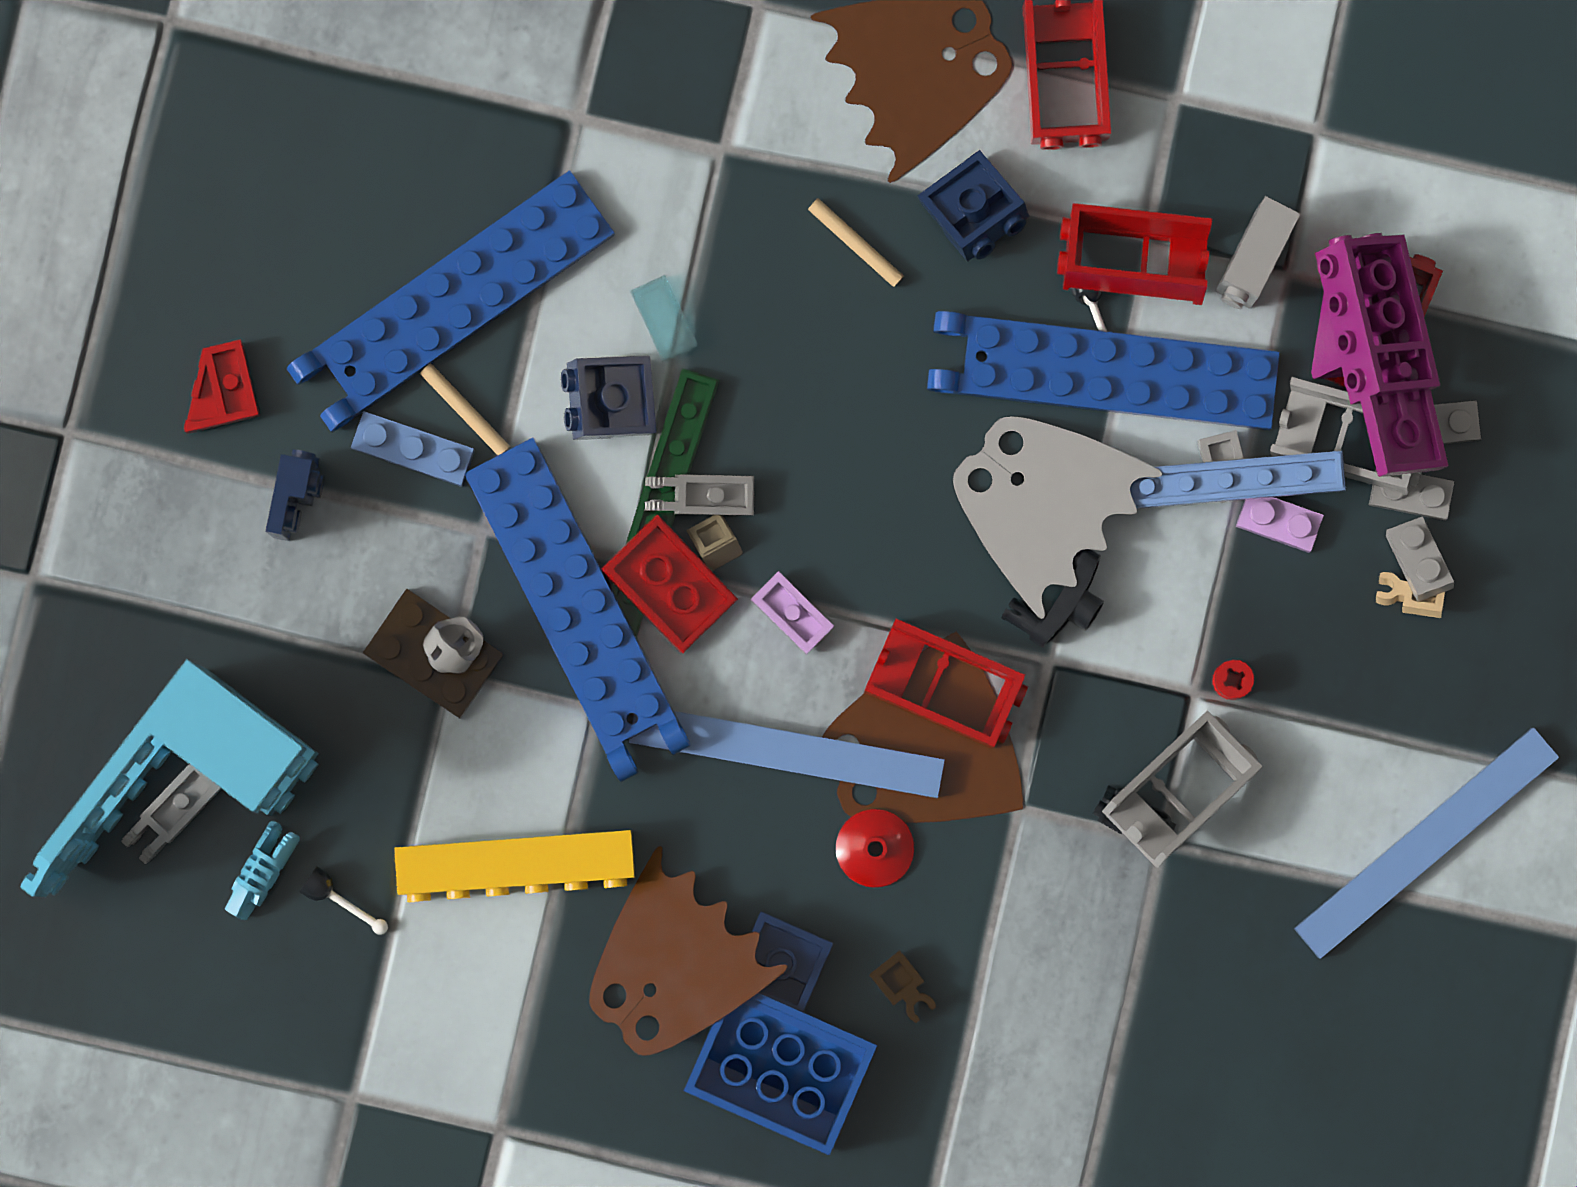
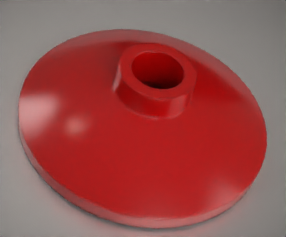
[836,809,914,888]

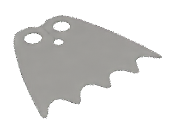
[953,417,1162,619]

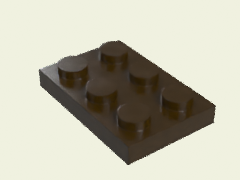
[363,588,504,719]

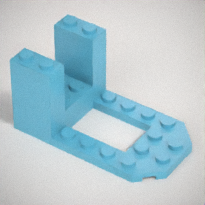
[20,660,319,897]

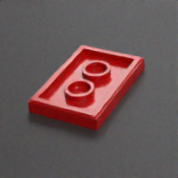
[601,515,738,654]

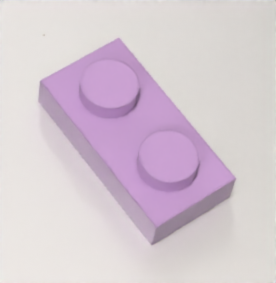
[1236,497,1324,553]
[751,571,834,655]

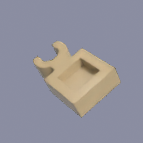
[1376,572,1445,618]

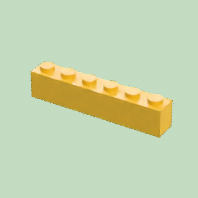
[394,830,635,902]

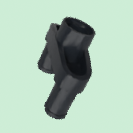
[1001,549,1104,648]

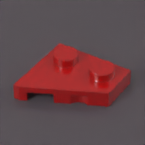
[184,339,260,434]

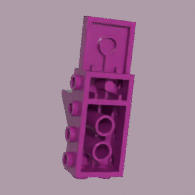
[1311,233,1449,477]

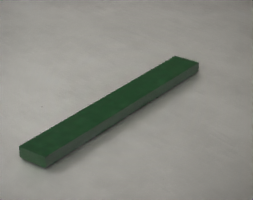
[611,368,719,637]

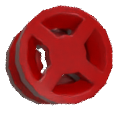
[1212,660,1254,700]

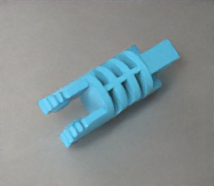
[225,820,300,920]

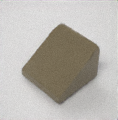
[686,515,743,571]

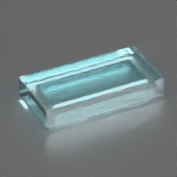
[630,275,698,362]

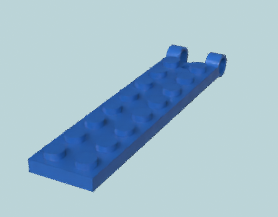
[286,170,615,432]
[927,311,1279,430]
[465,437,691,782]

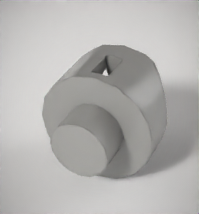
[423,617,484,673]

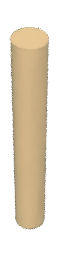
[808,198,904,287]
[420,363,511,455]

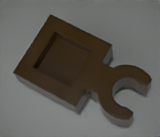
[869,950,936,1023]

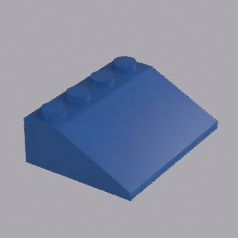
[684,993,877,1155]

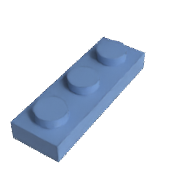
[351,411,475,487]

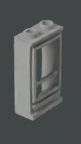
[1270,377,1422,495]
[1102,710,1263,868]

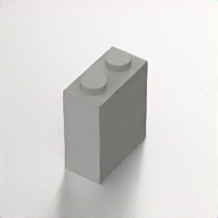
[1215,196,1300,309]

